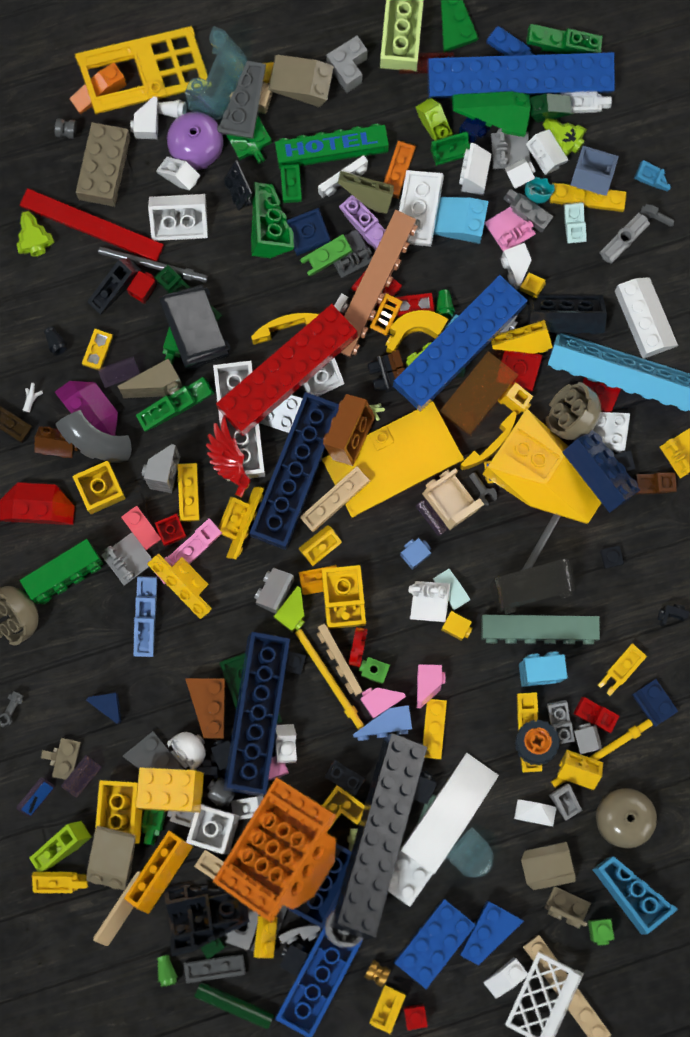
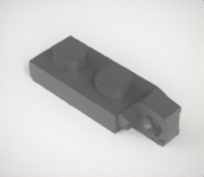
[503,189,553,232]

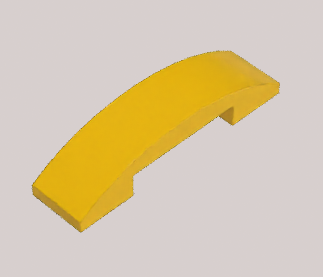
[251,313,319,345]
[460,411,517,470]
[517,692,542,772]

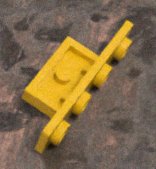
[218,487,264,559]
[147,554,212,619]

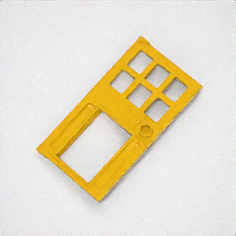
[75,26,210,114]

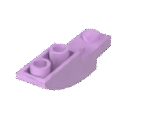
[339,195,386,251]

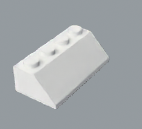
[615,278,678,359]

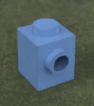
[400,538,431,570]

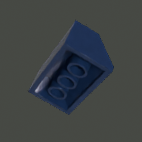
[288,843,351,929]

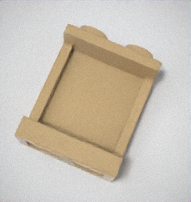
[422,468,484,530]

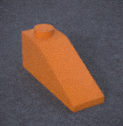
[70,62,127,114]

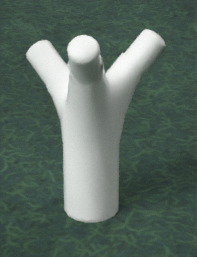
[23,383,43,413]

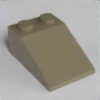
[268,55,334,107]
[118,359,182,398]
[86,826,136,890]

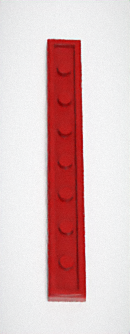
[20,188,164,262]

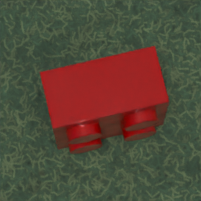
[155,514,187,546]

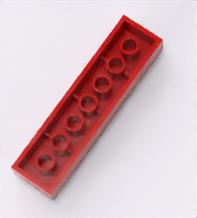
[216,304,358,436]

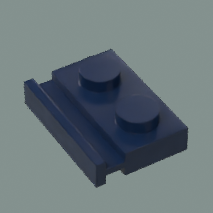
[632,679,678,727]

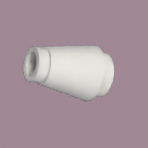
[158,100,186,118]

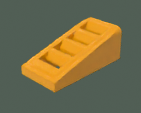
[370,293,403,336]

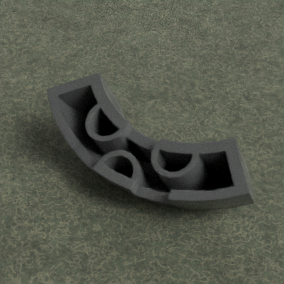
[56,410,132,463]

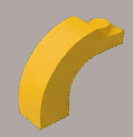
[385,310,448,354]

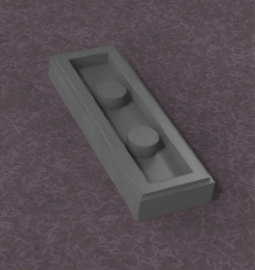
[184,954,246,983]

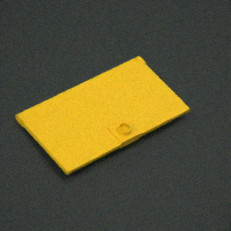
[322,402,464,518]

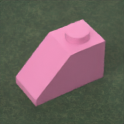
[417,665,445,708]
[360,687,406,719]

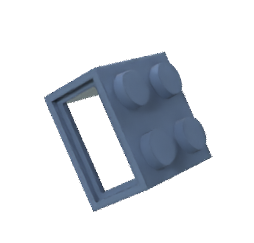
[571,146,619,196]

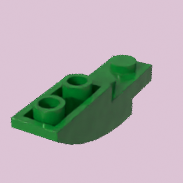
[527,24,602,54]

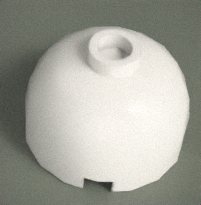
[167,732,205,770]

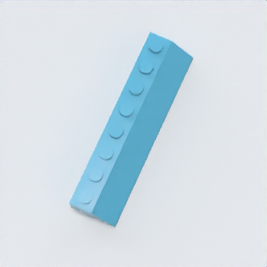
[548,333,690,411]

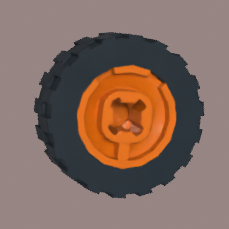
[515,720,560,766]

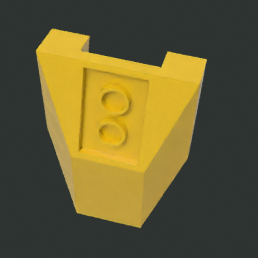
[483,409,601,524]

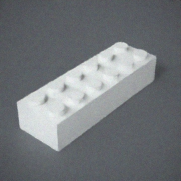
[213,361,265,481]

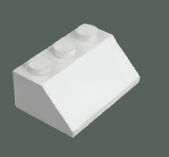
[148,194,208,241]

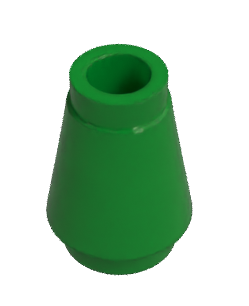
[436,290,455,319]

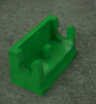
[430,132,471,166]

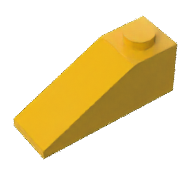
[491,320,553,354]

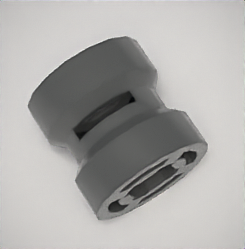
[55,118,77,139]

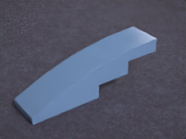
[134,576,157,657]

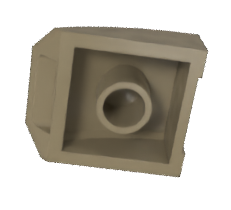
[521,842,576,890]

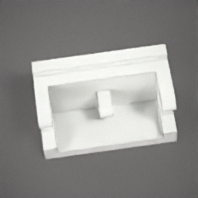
[526,130,568,175]

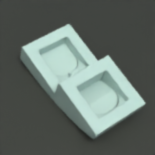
[564,202,586,243]
[433,569,471,610]

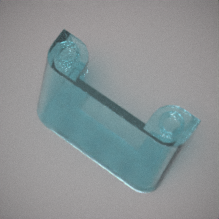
[185,26,247,120]

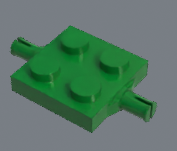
[226,115,272,164]

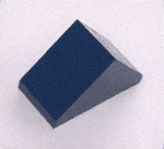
[86,693,122,725]

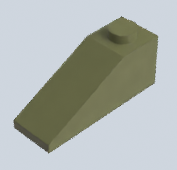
[338,171,394,214]

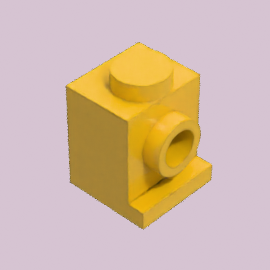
[499,382,533,415]

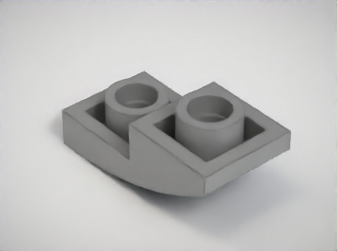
[547,700,574,744]
[278,925,321,944]

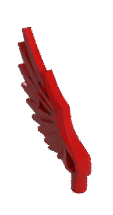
[206,417,251,498]

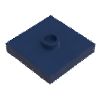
[286,208,331,256]

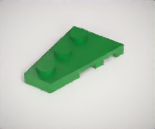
[441,0,478,53]

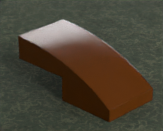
[634,473,677,494]

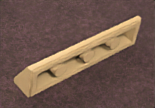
[93,871,141,946]

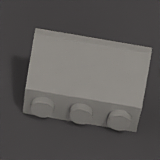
[142,444,180,493]

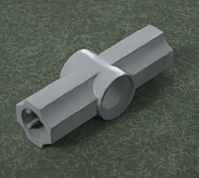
[600,213,650,264]

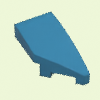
[634,160,670,191]

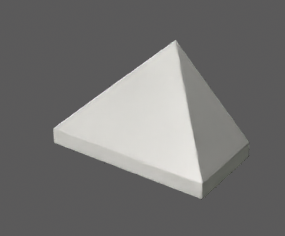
[514,799,556,827]

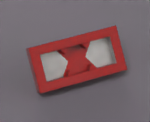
[395,293,434,317]

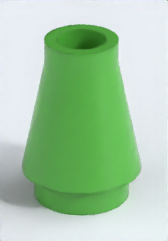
[157,955,178,987]

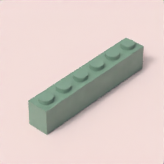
[481,615,600,645]

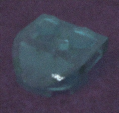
[446,828,493,878]

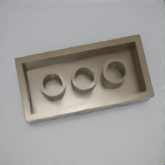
[76,123,131,207]

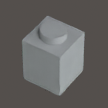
[574,723,602,754]

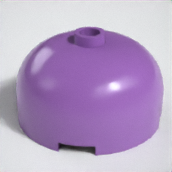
[167,112,223,170]

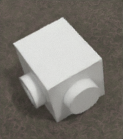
[505,158,536,188]

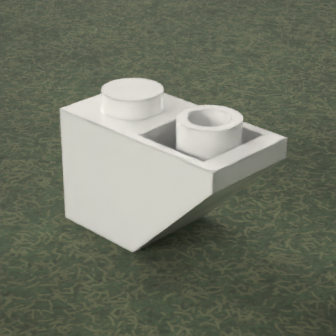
[501,243,531,290]

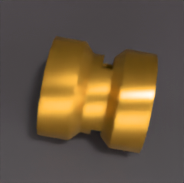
[364,960,391,987]

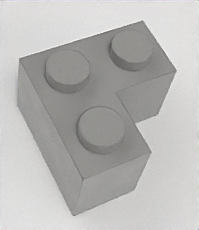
[326,36,367,93]

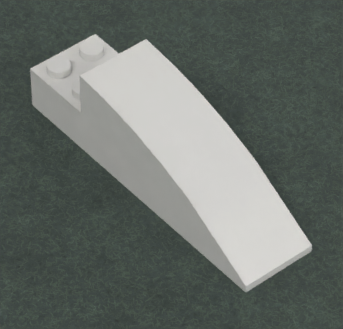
[388,753,499,907]

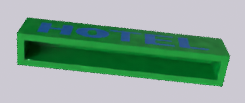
[275,124,389,169]

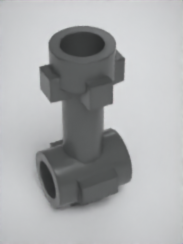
[0,691,23,728]

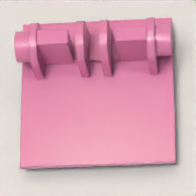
[484,207,536,251]

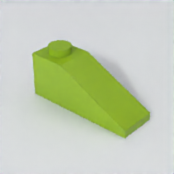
[30,821,91,872]

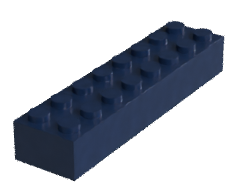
[250,392,339,550]
[223,632,290,796]

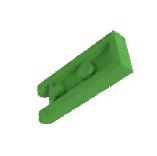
[300,235,353,276]

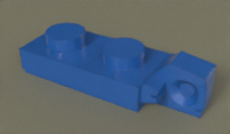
[487,26,534,56]

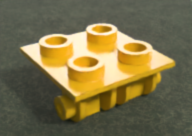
[660,428,690,479]

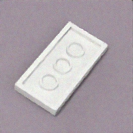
[399,170,444,246]

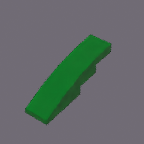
[136,377,214,432]

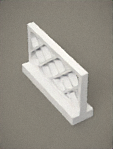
[505,952,584,1037]

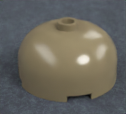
[546,382,601,440]
[0,586,38,645]
[596,788,657,848]

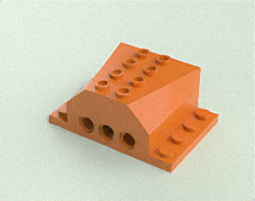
[213,777,337,923]

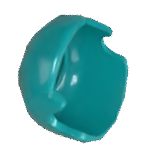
[525,177,555,203]

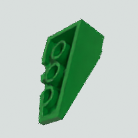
[452,91,531,137]
[251,182,294,258]

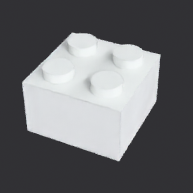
[186,804,240,854]

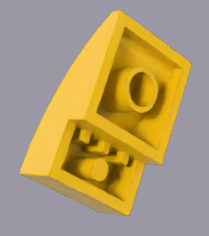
[322,565,366,629]

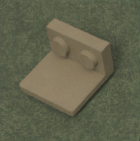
[544,886,591,928]

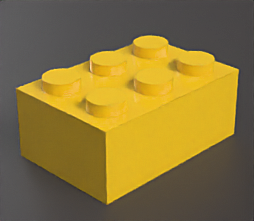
[136,768,204,813]
[95,781,143,844]

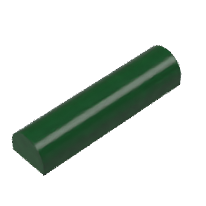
[195,982,274,1029]

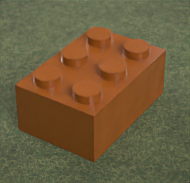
[323,394,375,466]

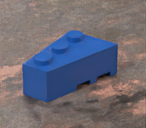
[459,901,524,965]

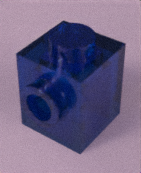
[458,117,488,143]

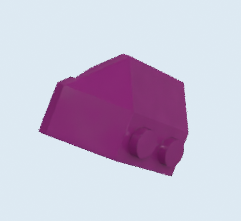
[55,381,118,436]

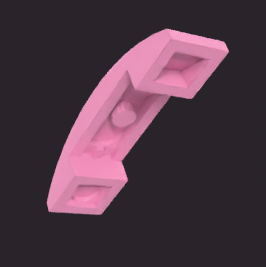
[155,518,222,584]

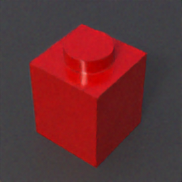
[127,271,157,304]
[404,1004,427,1030]

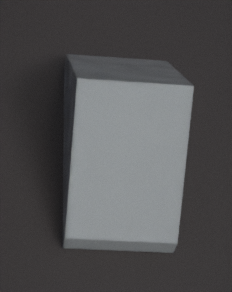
[549,784,582,821]

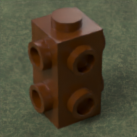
[34,426,78,458]

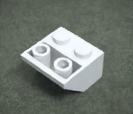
[459,143,491,195]

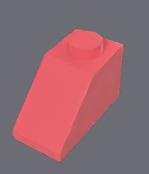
[121,506,161,551]

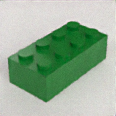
[19,539,103,605]

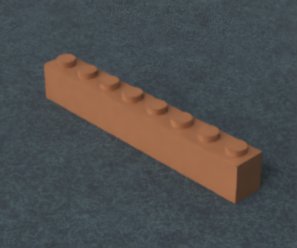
[340,210,418,358]

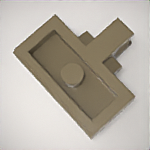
[41,738,81,781]

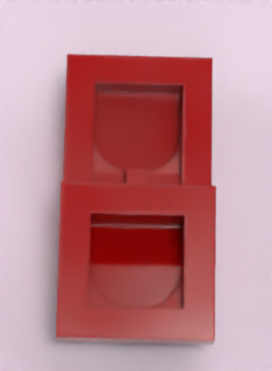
[573,697,620,733]

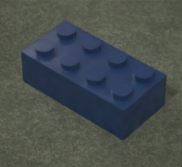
[562,430,640,513]

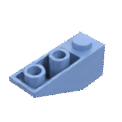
[353,705,412,741]

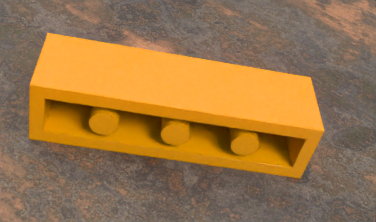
[124,831,193,914]

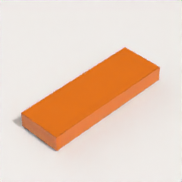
[384,141,416,199]

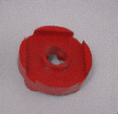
[349,627,368,667]

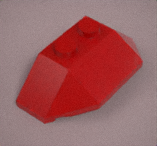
[0,483,75,525]

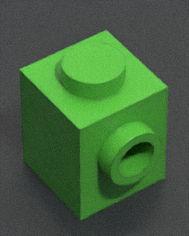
[588,918,614,945]

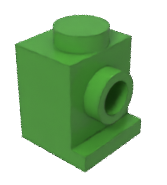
[359,657,390,685]

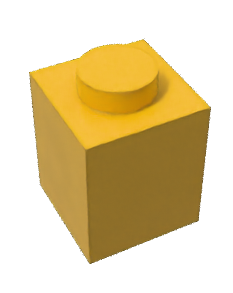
[441,611,473,641]

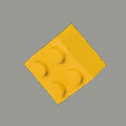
[73,460,126,514]

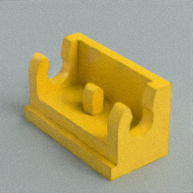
[557,750,603,790]
[370,985,406,1034]

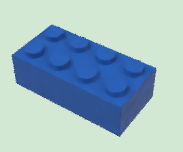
[394,899,476,989]

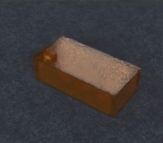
[440,351,518,437]

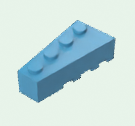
[592,856,678,934]

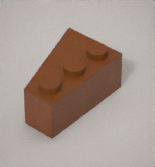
[185,678,226,739]

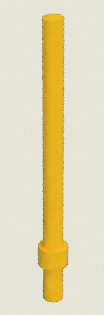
[295,629,365,730]
[551,719,653,788]

